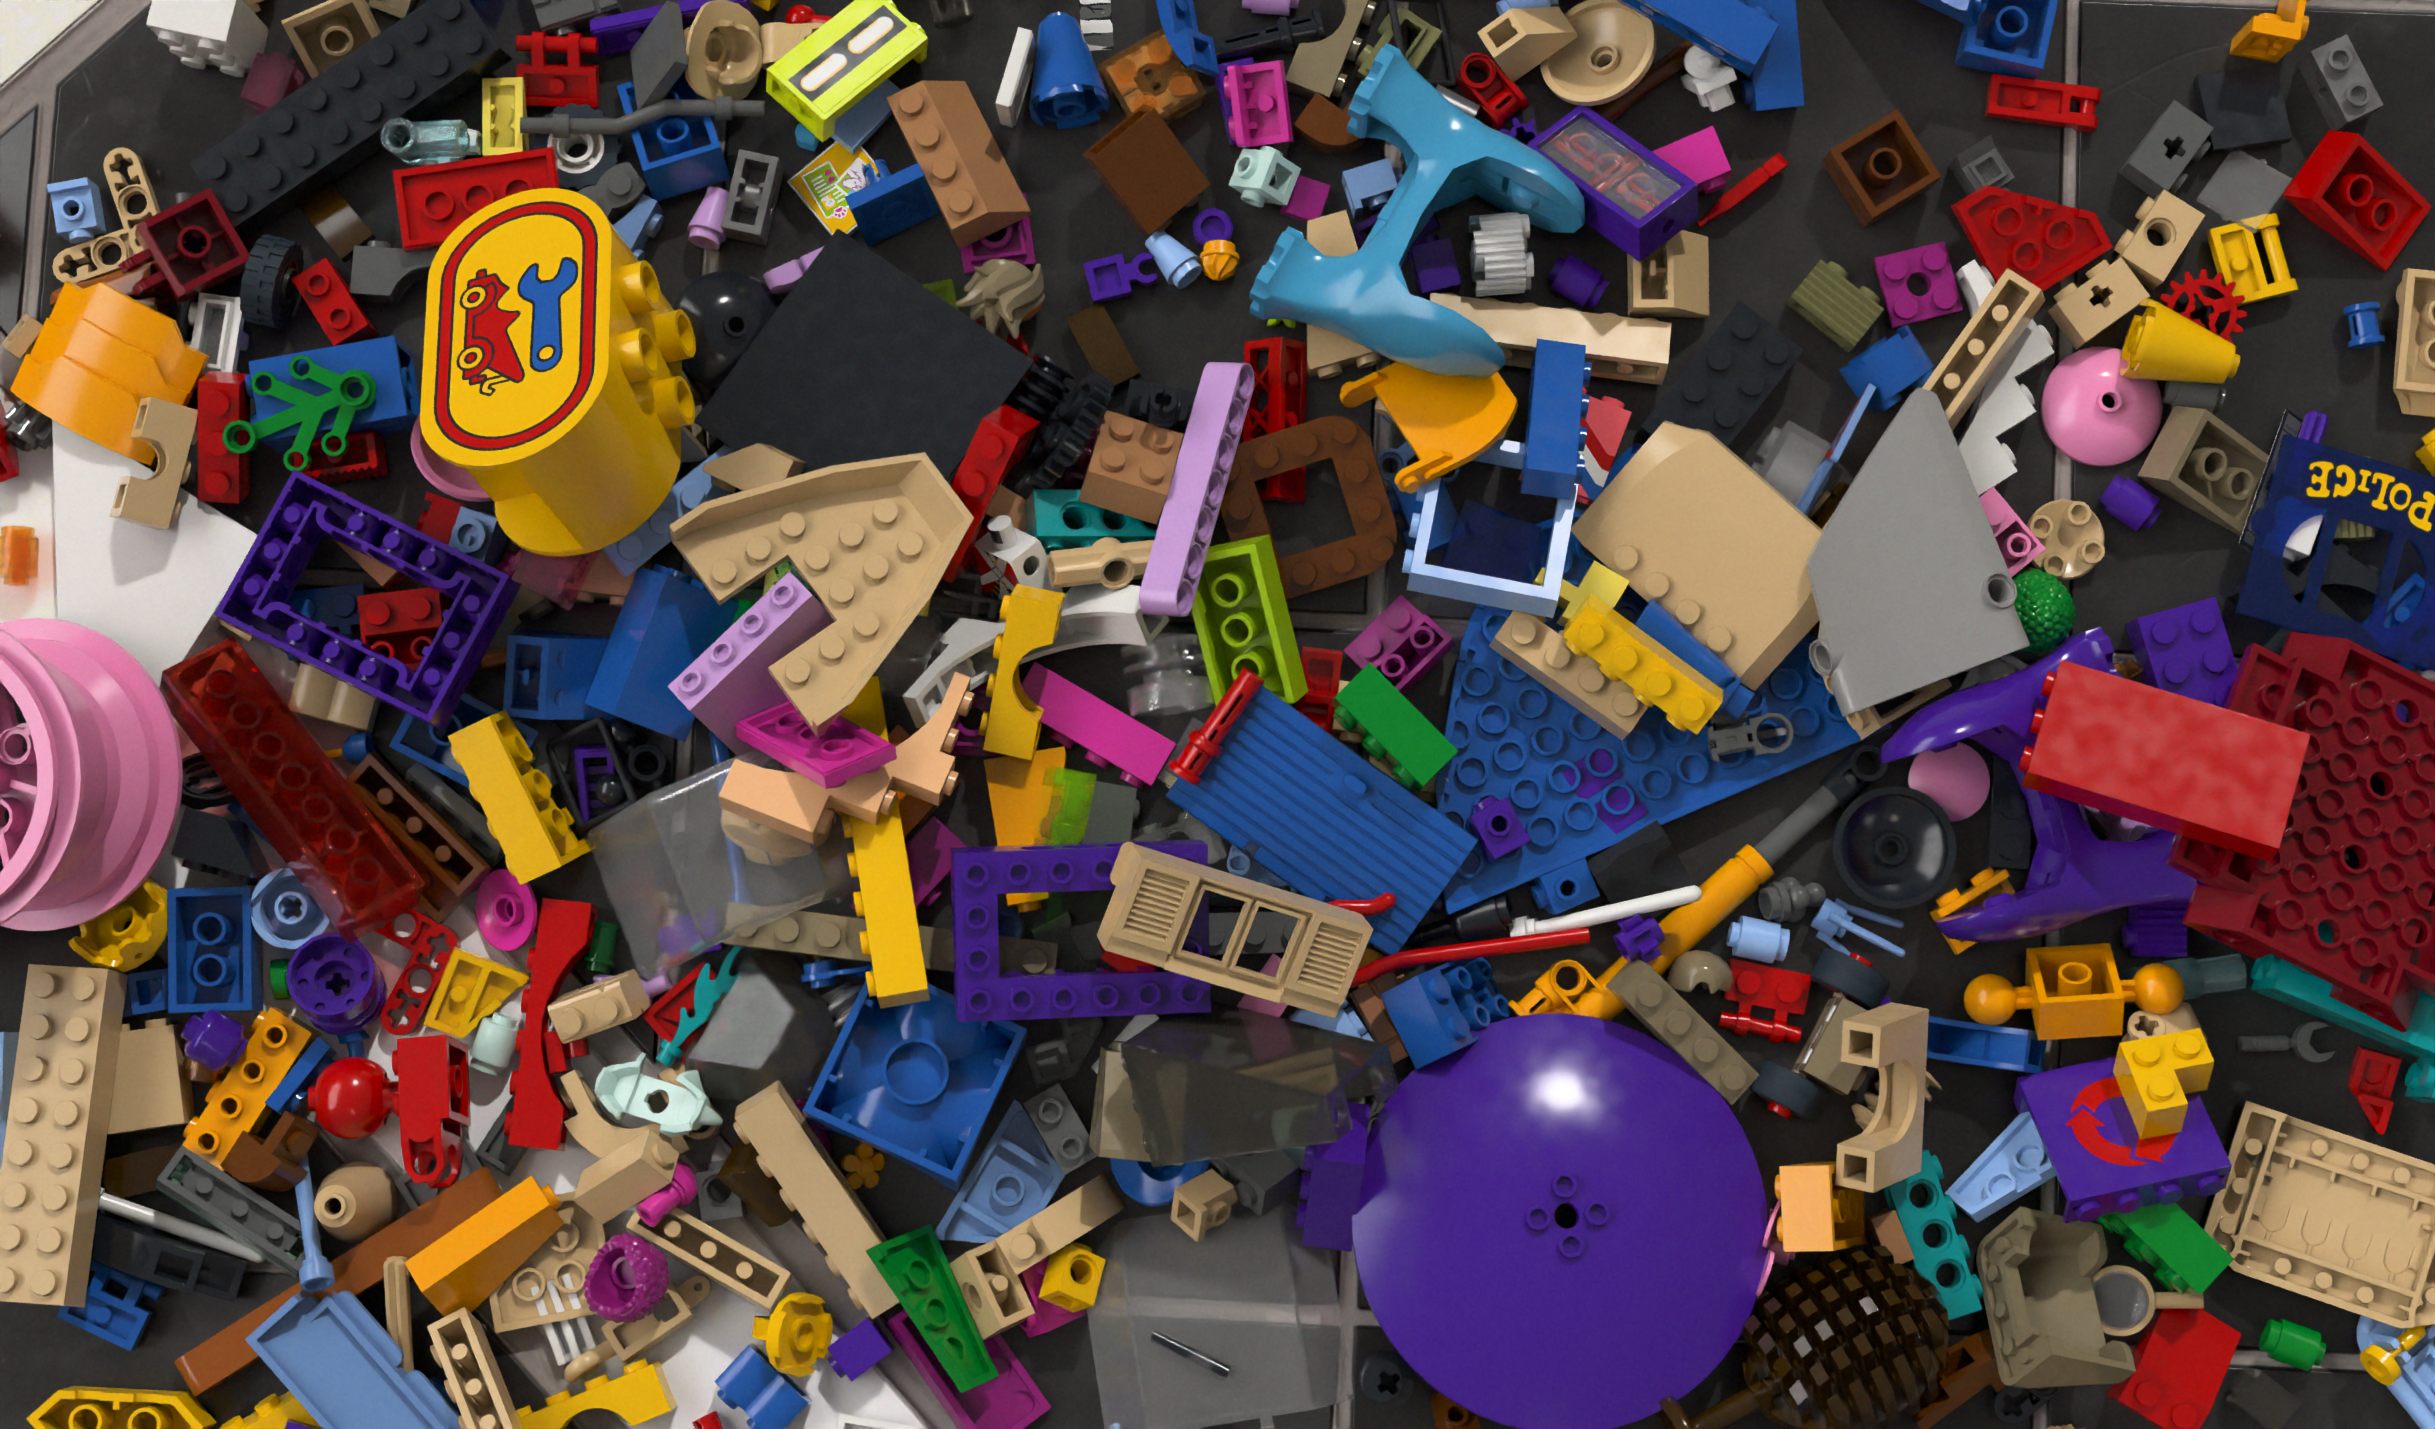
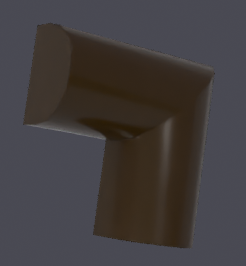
[717,1137,797,1227]

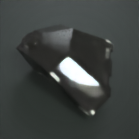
[684,950,839,1101]

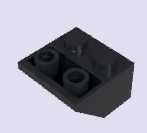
[171,807,272,886]

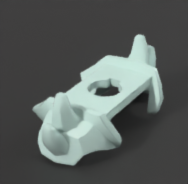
[594,1052,723,1137]

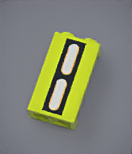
[766,0,928,142]

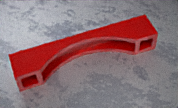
[504,898,598,1151]

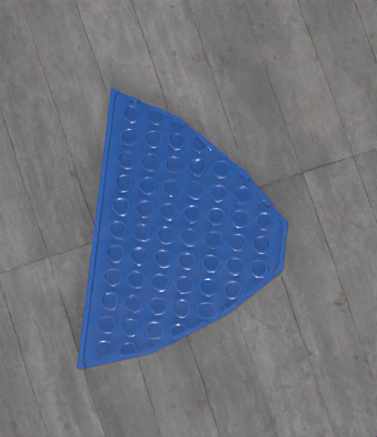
[1434,508,1892,916]

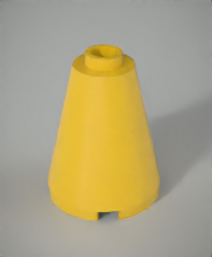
[2119,298,2240,384]

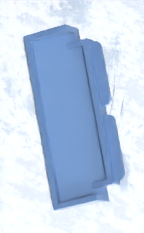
[245,1290,461,1429]

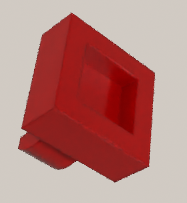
[544,1030,590,1073]

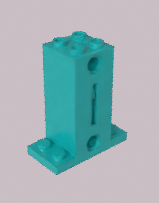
[2250,922,2435,1103]

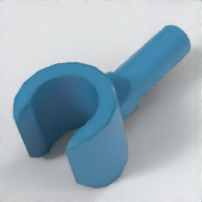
[795,123,819,151]

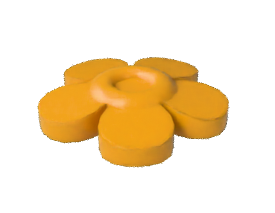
[841,1143,885,1190]

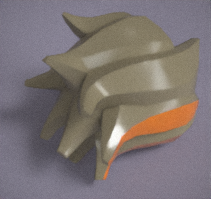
[956,259,1045,343]

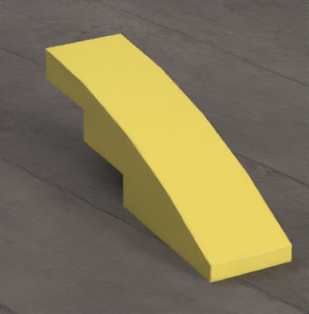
[482,77,529,157]

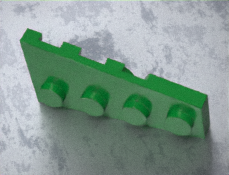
[866,1224,999,1393]

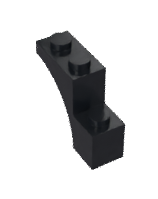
[2226,539,2394,622]

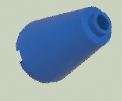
[1029,12,1110,130]

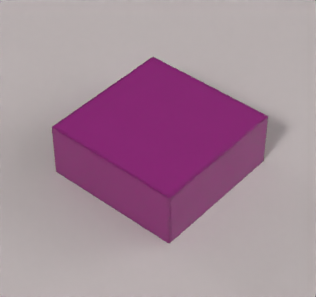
[1280,175,1331,223]

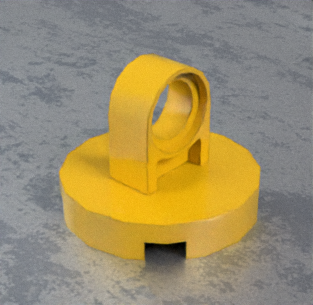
[751,1292,833,1377]

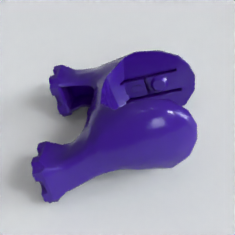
[1880,627,2208,943]

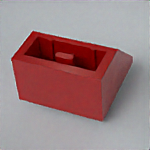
[357,587,450,672]

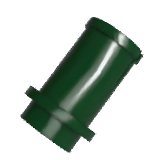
[583,921,620,975]

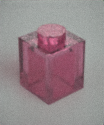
[240,52,305,112]

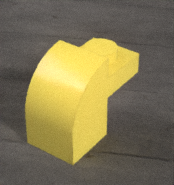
[1532,560,1630,627]

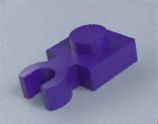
[1083,253,1158,305]

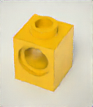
[1038,1243,1106,1313]

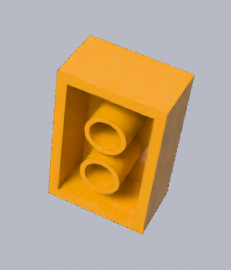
[1775,1161,1867,1252]

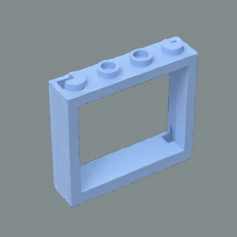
[1402,439,1584,618]

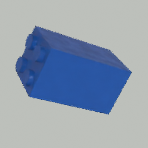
[245,336,421,455]
[584,564,739,742]

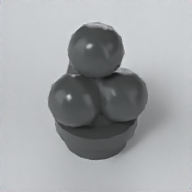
[1758,877,1826,922]

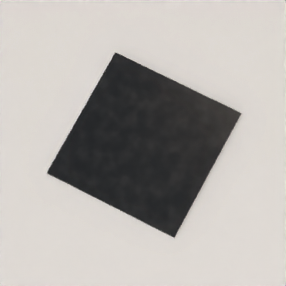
[694,229,1034,481]

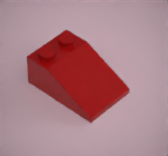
[2283,130,2432,271]
[2106,1290,2242,1429]

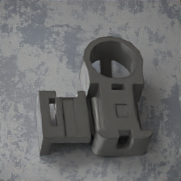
[1706,711,1793,762]

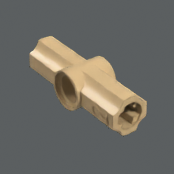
[1047,537,1154,589]

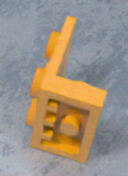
[2229,0,2310,63]

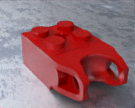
[392,1035,471,1189]

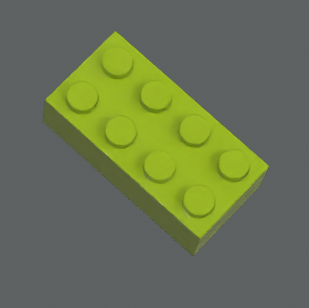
[1191,534,1309,706]

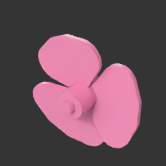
[1756,1200,1796,1300]

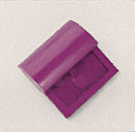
[1343,595,1455,696]

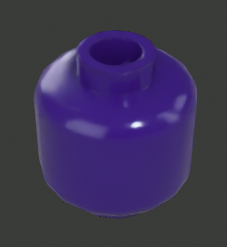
[181,1009,248,1071]

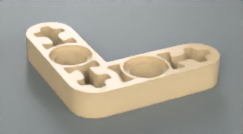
[52,147,161,284]

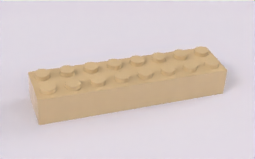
[0,964,128,1308]

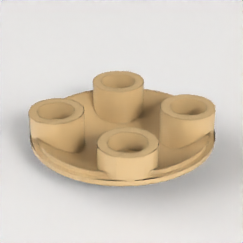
[2027,499,2105,580]

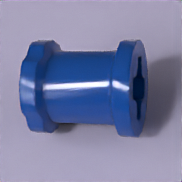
[2343,302,2386,350]

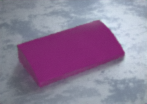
[884,1309,1052,1429]

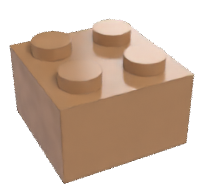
[1078,410,1184,525]

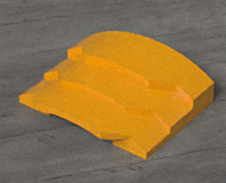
[10,281,210,466]

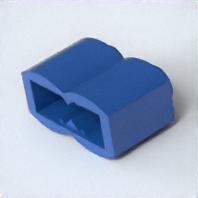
[714,1343,812,1429]

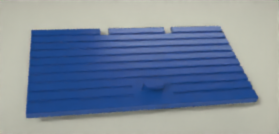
[1165,685,1478,956]

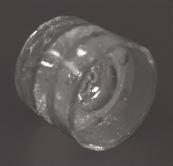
[1120,632,1215,718]

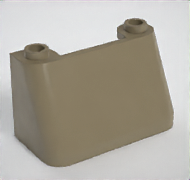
[1976,1207,2136,1389]

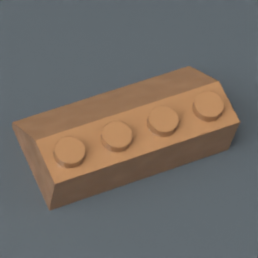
[886,80,1032,249]

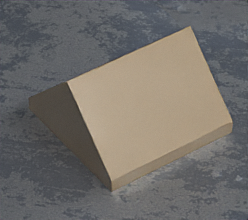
[281,0,381,79]

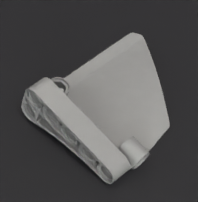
[1806,388,2030,717]

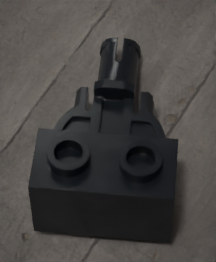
[1123,379,1197,451]

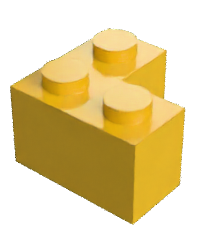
[2113,1028,2214,1139]

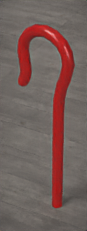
[1328,893,1590,988]

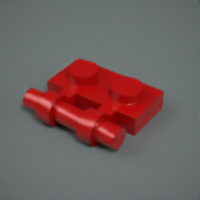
[516,32,600,108]
[1717,959,1811,1044]

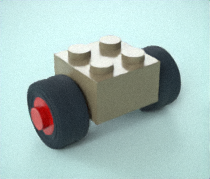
[1750,948,1891,1125]

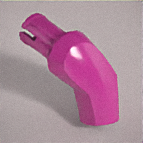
[636,1159,698,1227]

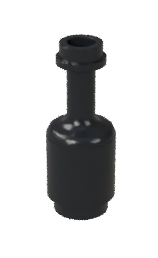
[1407,892,1515,950]

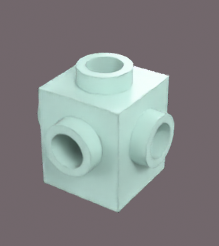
[1228,146,1301,207]

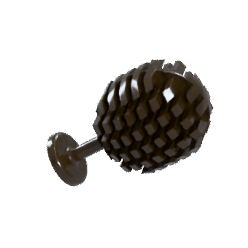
[1656,1245,1951,1429]

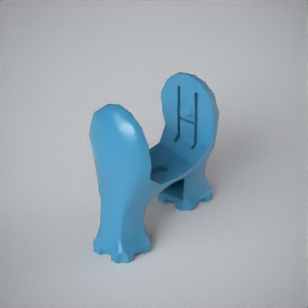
[1250,43,1585,379]

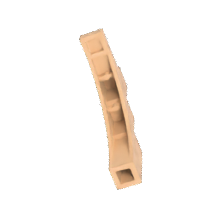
[718,671,975,844]

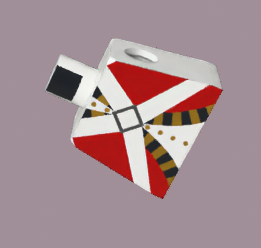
[973,515,1063,600]

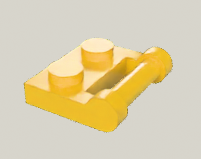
[2206,213,2299,307]

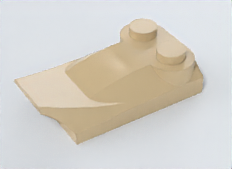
[2393,268,2435,418]

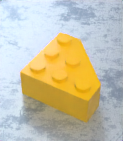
[26,1386,217,1429]

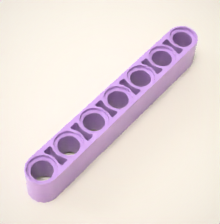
[1139,362,1255,617]

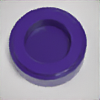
[1193,208,1233,248]

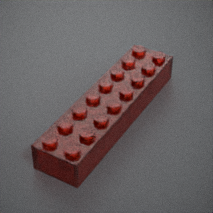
[159,636,425,945]

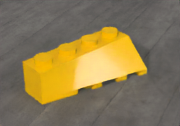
[448,710,593,885]

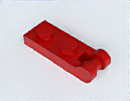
[1985,74,2102,132]

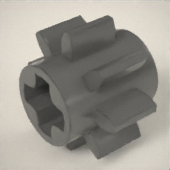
[3,403,53,452]

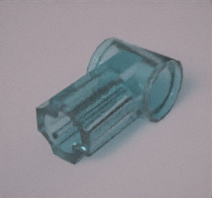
[381,117,470,165]

